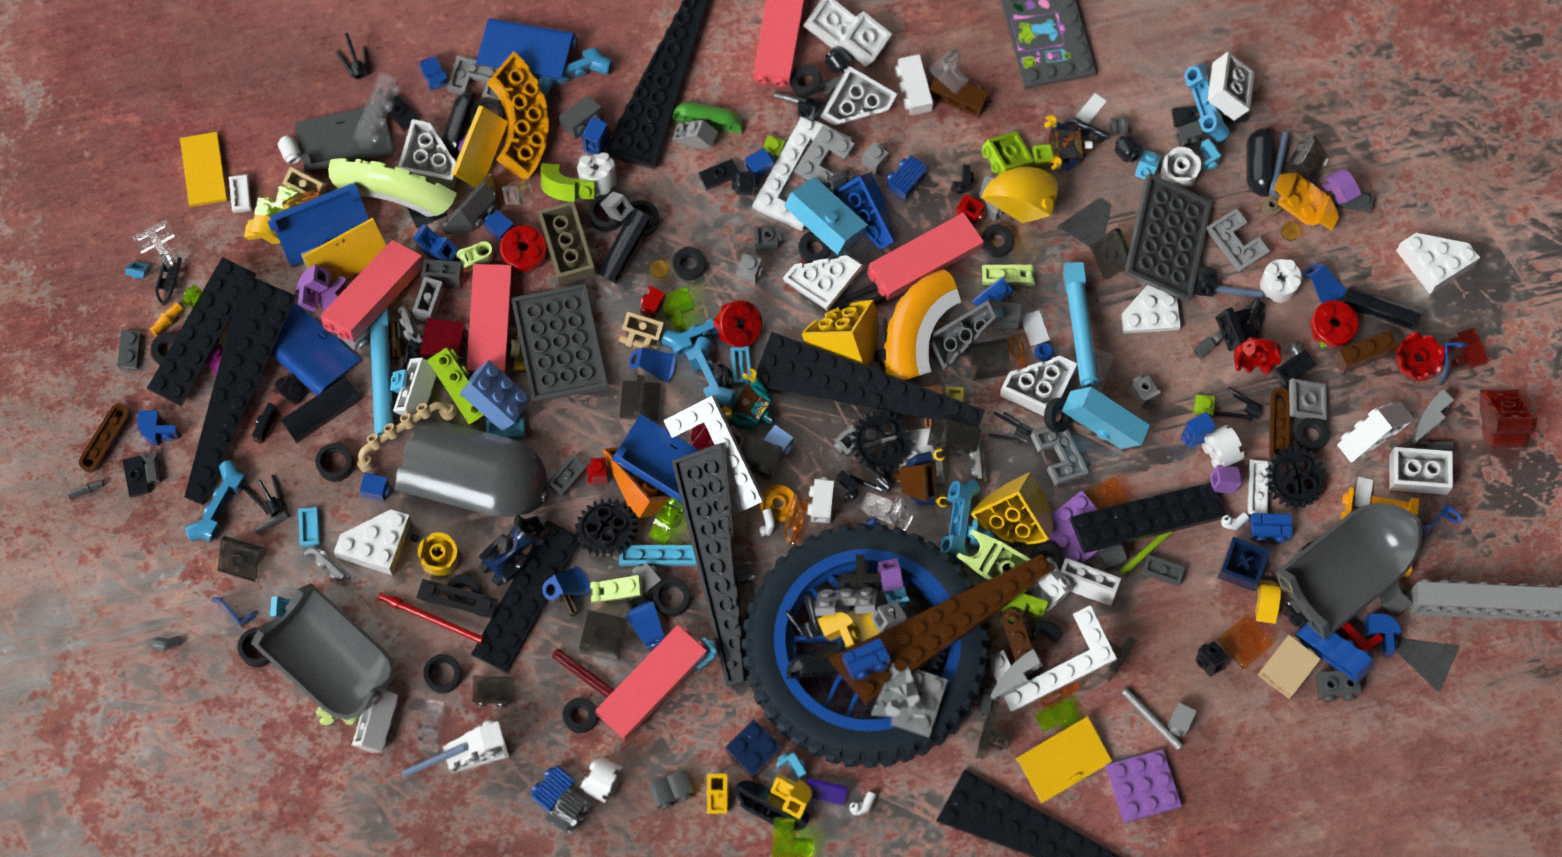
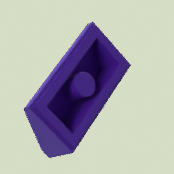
[807,778,847,805]

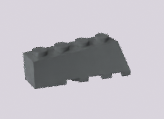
[930,300,1006,370]

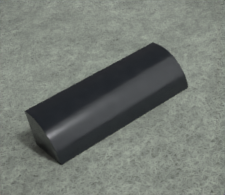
[596,208,652,284]
[1343,286,1422,331]
[281,377,360,443]

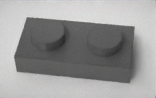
[1334,191,1374,214]
[117,330,142,369]
[548,454,587,497]
[1141,555,1185,587]

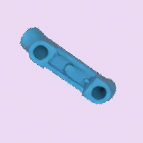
[533,48,613,98]
[1185,63,1230,142]
[661,318,744,356]
[685,336,737,408]
[185,460,247,543]
[940,479,980,566]

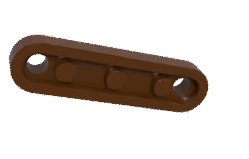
[1269,387,1290,461]
[79,403,130,473]
[1002,608,1040,680]

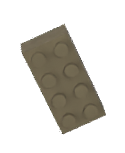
[538,202,595,286]

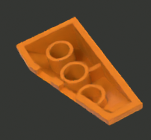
[603,447,674,518]

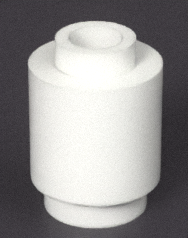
[278,136,302,165]

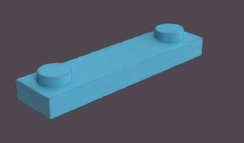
[619,545,697,566]

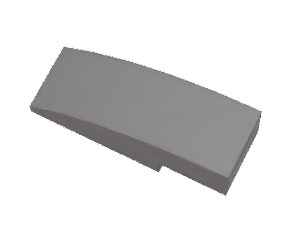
[1411,389,1454,446]
[991,649,1044,701]

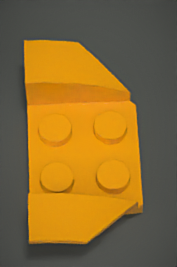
[1273,172,1339,231]

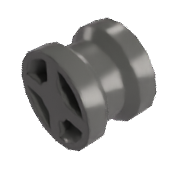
[1110,116,1128,136]

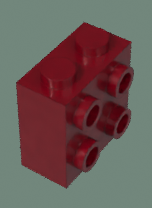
[420,318,468,364]

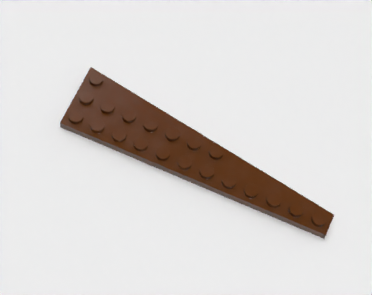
[829,554,1054,706]

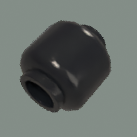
[824,47,852,74]
[1115,135,1142,163]
[731,171,759,196]

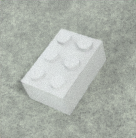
[1207,52,1254,120]
[1389,447,1453,495]

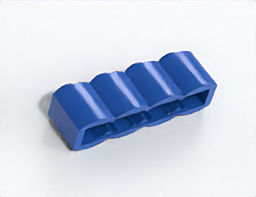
[1296,624,1374,682]

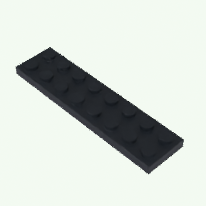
[147,257,257,407]
[1070,482,1226,554]
[471,520,579,673]

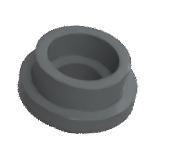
[1287,341,1305,357]

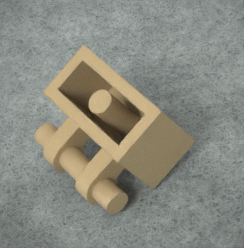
[280,167,329,205]
[619,311,665,351]

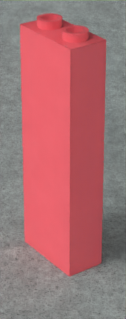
[753,0,805,87]
[867,212,984,301]
[321,240,423,343]
[467,264,513,377]
[595,625,707,741]

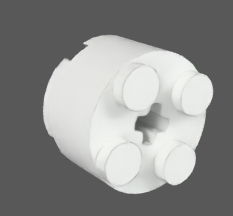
[1161,147,1201,189]
[577,153,617,196]
[1260,259,1302,303]
[1202,425,1244,469]
[581,757,624,804]

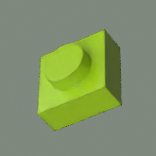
[763,135,785,160]
[1032,144,1053,166]
[1193,394,1215,417]

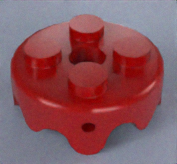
[500,225,547,273]
[713,300,763,348]
[1310,300,1359,348]
[1395,332,1445,381]
[1233,338,1282,375]

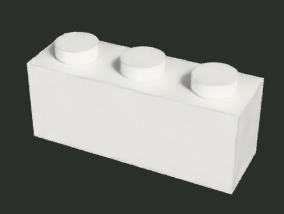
[895,54,933,116]
[393,358,437,416]
[1061,558,1121,606]
[352,691,398,753]

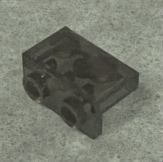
[471,675,514,707]

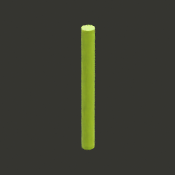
[1119,531,1174,576]

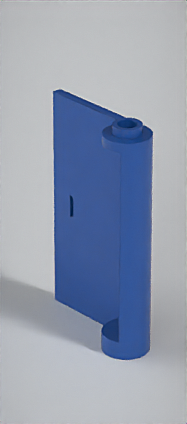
[476,18,578,80]
[267,182,369,266]
[271,303,361,395]
[612,414,698,504]

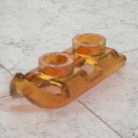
[783,495,808,546]

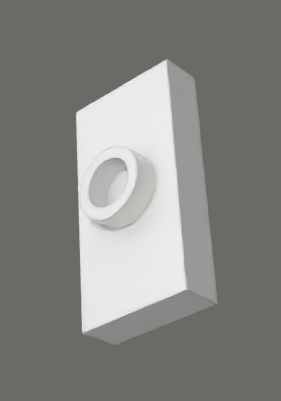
[229,174,252,213]

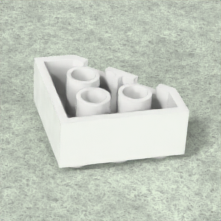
[820,66,897,126]
[398,119,457,189]
[1396,233,1480,294]
[1000,356,1077,416]
[1337,402,1415,463]
[334,509,412,575]
[443,720,509,774]

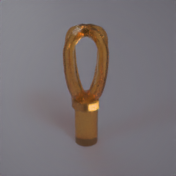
[1008,335,1027,370]
[1040,683,1080,708]

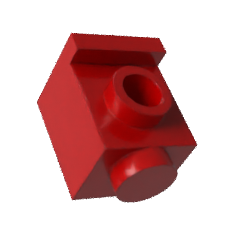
[954,194,985,224]
[640,285,666,318]
[587,457,608,484]

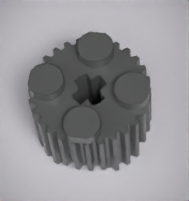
[546,788,592,836]

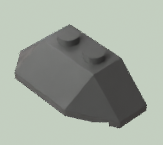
[442,172,497,234]

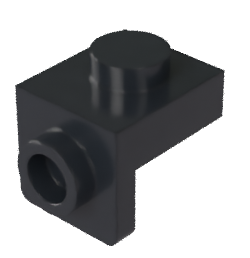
[797,97,825,122]
[951,164,974,194]
[1195,266,1217,297]
[273,376,307,405]
[837,470,859,504]
[1284,599,1308,629]
[1030,619,1063,643]

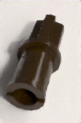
[389,321,404,359]
[559,594,579,617]

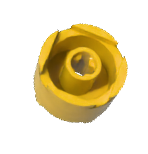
[418,532,459,577]

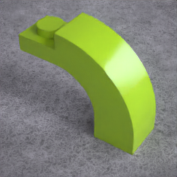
[541,163,595,202]

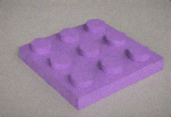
[1047,491,1100,564]
[1105,749,1182,824]

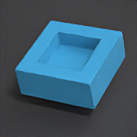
[125,261,150,279]

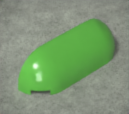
[671,102,744,134]

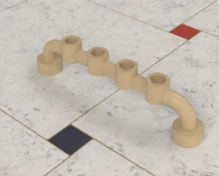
[357,402,456,472]

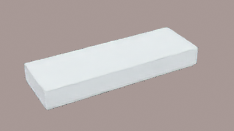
[1247,459,1269,516]

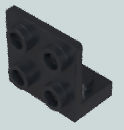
[1215,307,1260,352]

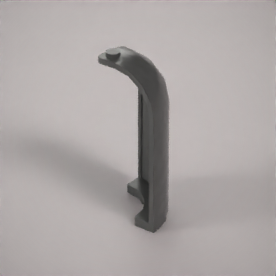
[395,418,549,517]
[1276,503,1422,640]
[251,583,395,720]

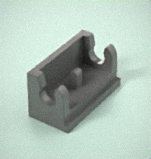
[421,259,462,289]

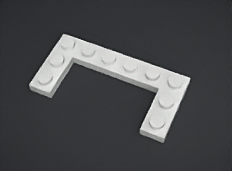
[752,117,852,231]
[664,395,765,516]
[990,605,1118,712]

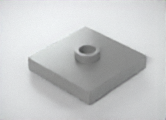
[1289,378,1327,422]

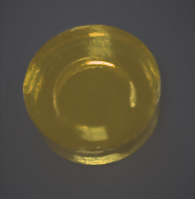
[1281,222,1300,241]
[650,260,669,280]

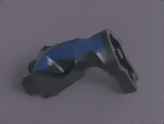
[479,514,550,586]

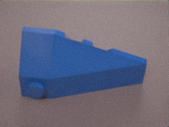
[833,172,895,250]

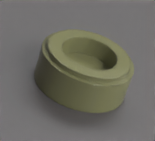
[508,339,520,359]

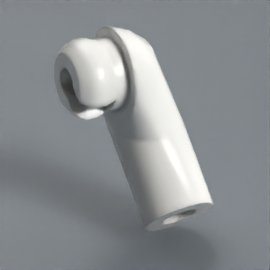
[759,508,775,537]
[1221,512,1249,530]
[849,792,876,815]

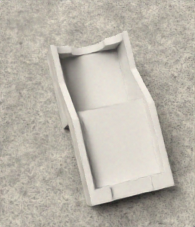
[803,0,892,67]

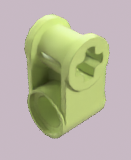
[456,241,494,272]

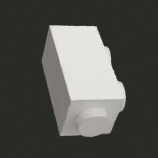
[807,477,834,523]

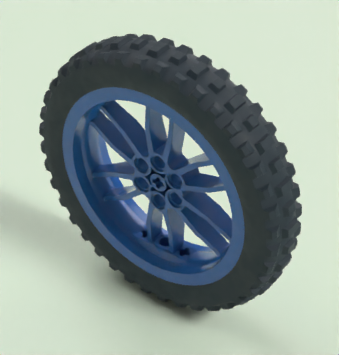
[742,523,991,768]

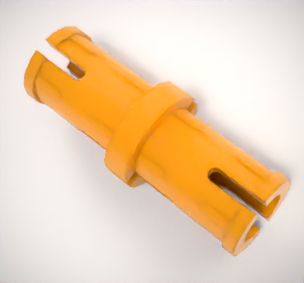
[148,302,184,336]

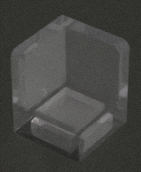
[502,180,534,205]

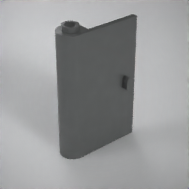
[295,104,396,173]

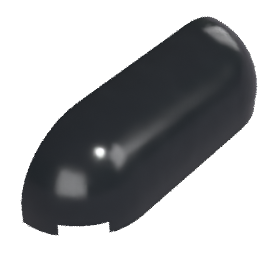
[442,92,476,160]
[1246,128,1272,197]
[786,650,844,679]
[735,780,809,832]

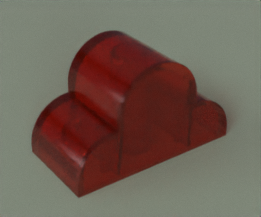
[1479,389,1537,448]

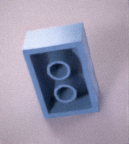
[460,360,531,431]

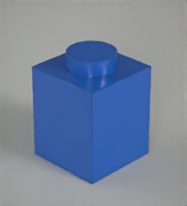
[745,148,775,178]
[484,210,514,242]
[359,473,391,502]

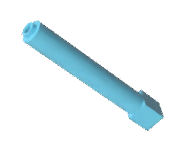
[1063,262,1100,388]
[369,307,393,441]

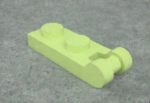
[982,265,1035,286]
[590,575,643,603]

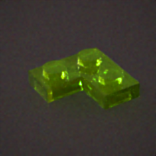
[254,185,300,216]
[1034,698,1081,733]
[772,817,813,857]

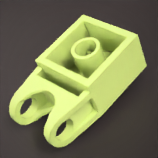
[956,529,1031,580]

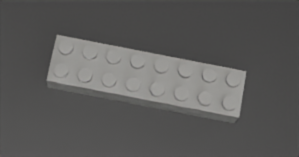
[1409,579,1562,622]

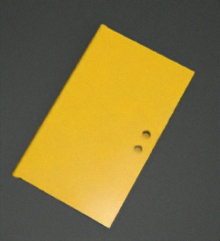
[302,218,386,289]
[1016,716,1112,803]

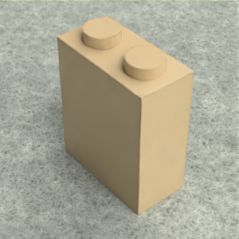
[1258,635,1320,699]

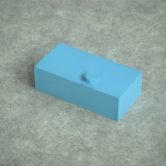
[784,177,868,255]
[1062,387,1150,449]

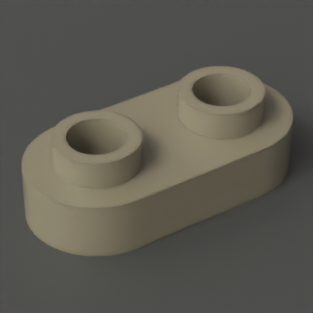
[1261,192,1283,217]

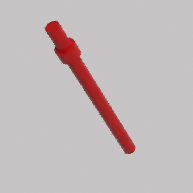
[377,592,485,644]

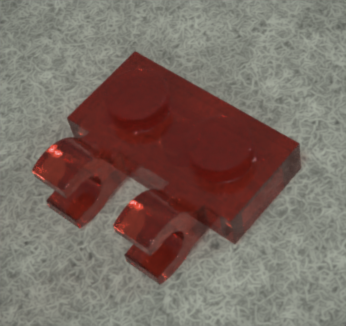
[1448,328,1489,369]

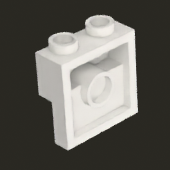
[1029,558,1074,612]

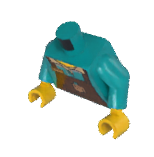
[721,368,777,429]

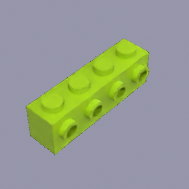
[427,347,485,425]

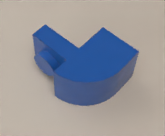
[417,55,448,91]
[413,224,459,261]
[137,410,179,446]
[1364,614,1401,657]

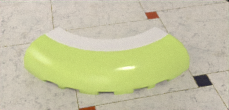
[328,158,457,217]

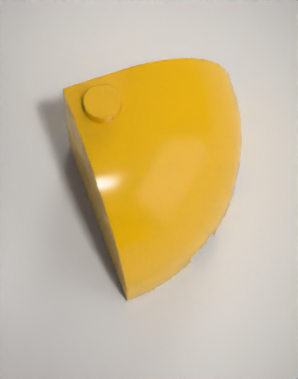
[981,167,1058,223]
[802,300,879,366]
[971,472,1053,544]

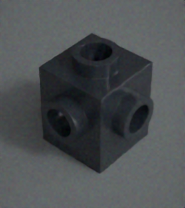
[1195,641,1229,677]

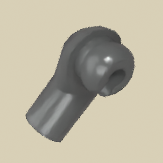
[151,636,181,651]

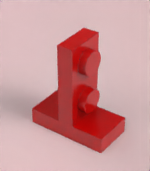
[1336,621,1383,653]

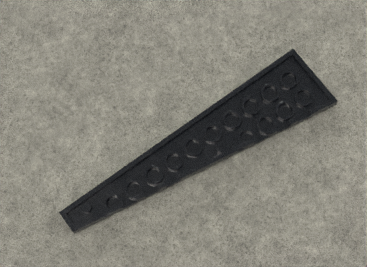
[601,0,709,169]
[184,273,297,505]
[756,332,985,429]
[672,443,747,686]
[936,769,1121,857]

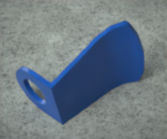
[1302,264,1346,303]
[1439,343,1468,383]
[628,348,676,382]
[1422,504,1463,538]
[542,566,590,600]
[211,597,259,627]
[625,602,665,648]

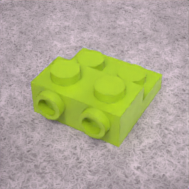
[982,131,1034,175]
[1000,593,1048,620]

